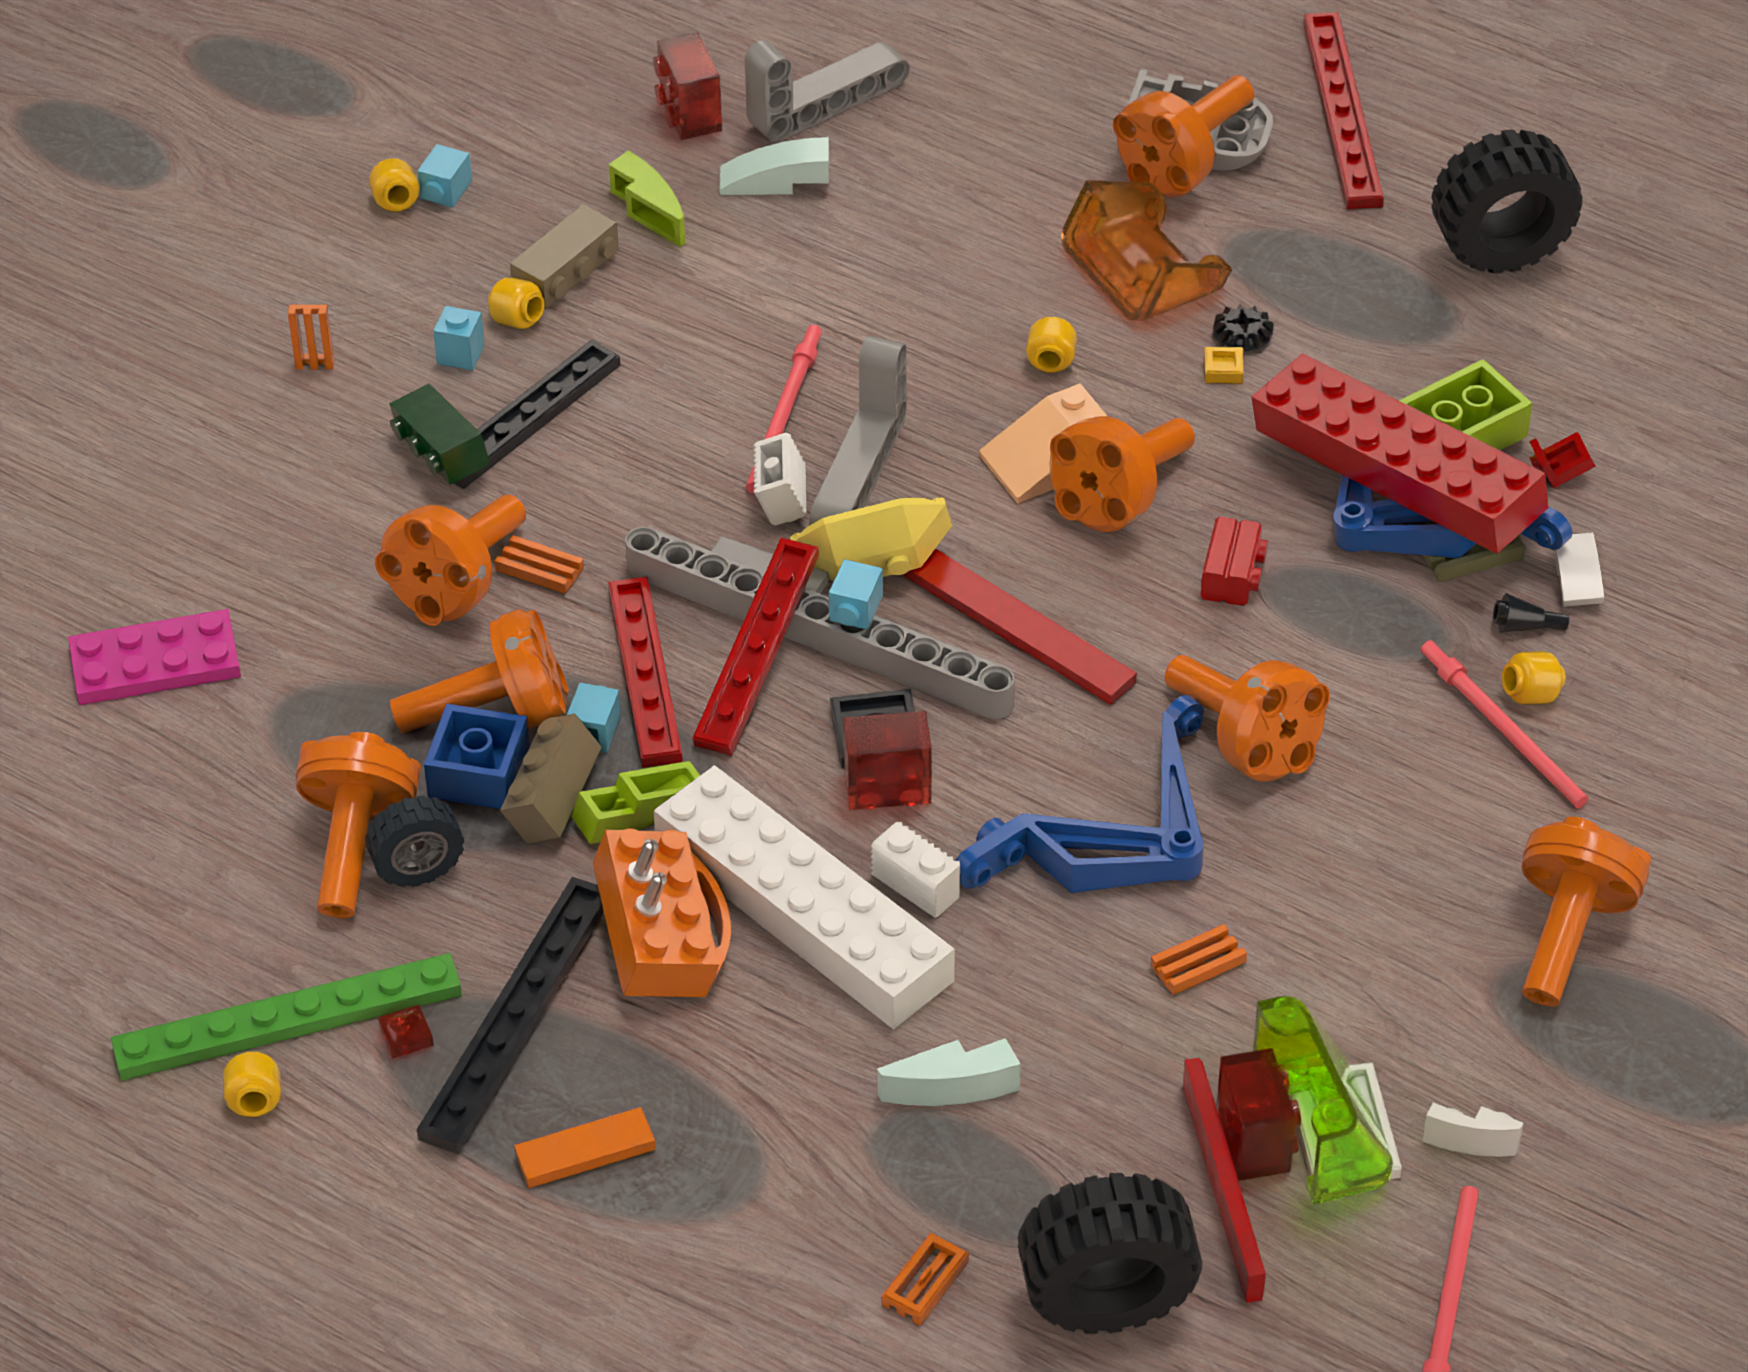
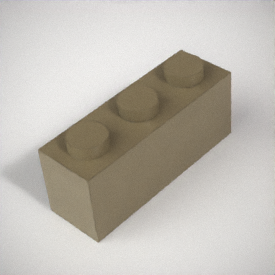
[510,204,619,309]
[500,714,602,844]

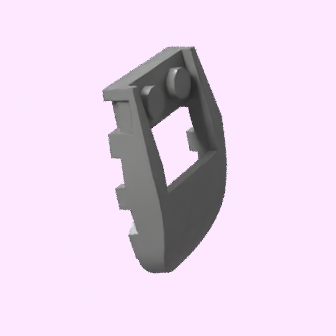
[1127,69,1273,171]

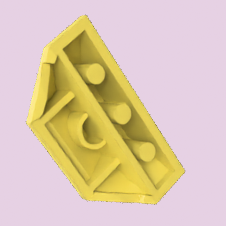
[790,498,952,582]

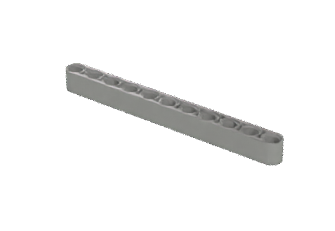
[625,527,1015,719]

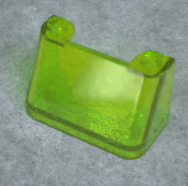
[1251,996,1393,1205]

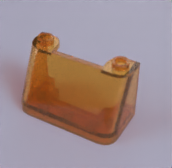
[1061,180,1232,321]

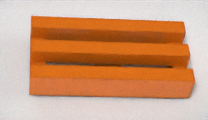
[288,305,335,370]
[494,535,584,594]
[1150,924,1247,995]
[881,1232,969,1326]

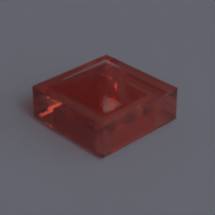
[378,1005,434,1059]

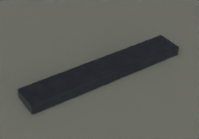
[438,340,620,490]

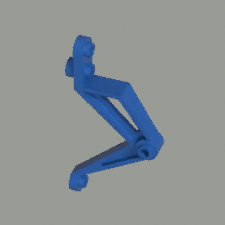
[1333,475,1573,558]
[955,695,1204,893]

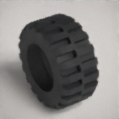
[1431,129,1583,273]
[1018,1173,1202,1334]

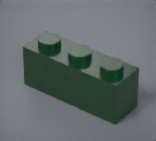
[389,383,490,485]

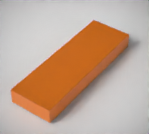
[514,1107,656,1189]

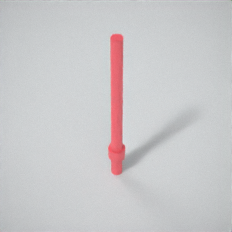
[745,325,822,494]
[1420,640,1589,809]
[1422,1186,1479,1372]

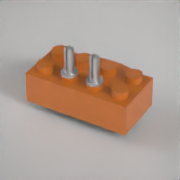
[593,828,731,997]

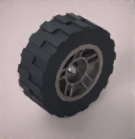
[365,796,465,887]

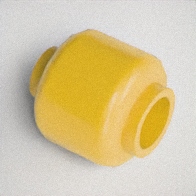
[369,158,420,212]
[488,277,545,329]
[1026,317,1077,373]
[1501,651,1566,705]
[223,1052,281,1117]

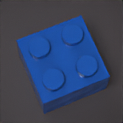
[424,704,530,809]

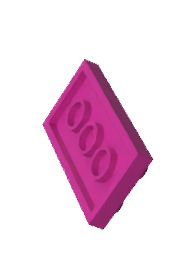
[68,609,241,705]

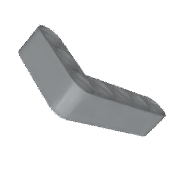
[745,40,910,143]
[809,335,907,526]

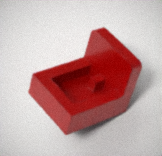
[1529,432,1596,488]

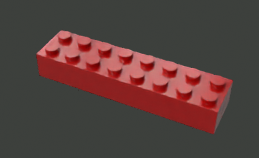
[1251,353,1549,554]

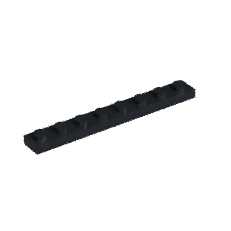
[417,876,604,1154]

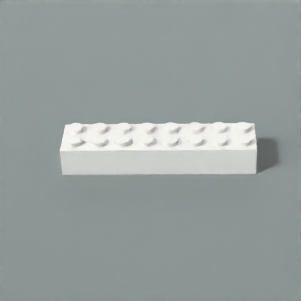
[653,765,955,1030]

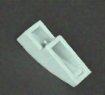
[720,137,829,195]
[877,1038,1021,1106]

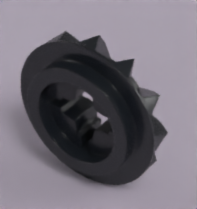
[1213,304,1273,351]

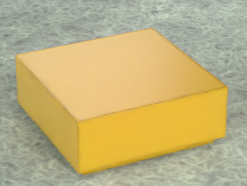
[1204,347,1244,384]

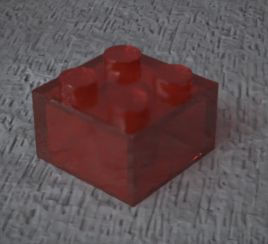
[653,32,722,140]
[843,711,932,810]
[1216,1048,1301,1181]

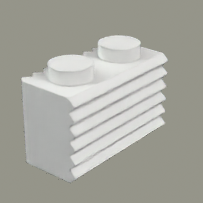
[753,433,806,526]
[871,822,960,918]

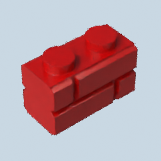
[1200,516,1268,606]

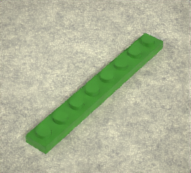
[110,953,462,1081]

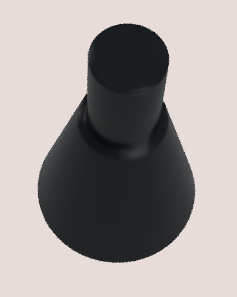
[1493,593,1569,633]

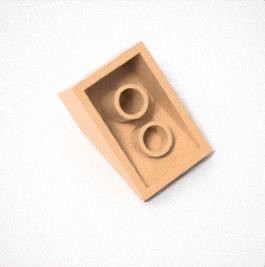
[979,383,1107,504]

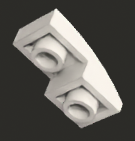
[1554,533,1604,607]
[1422,1102,1523,1157]

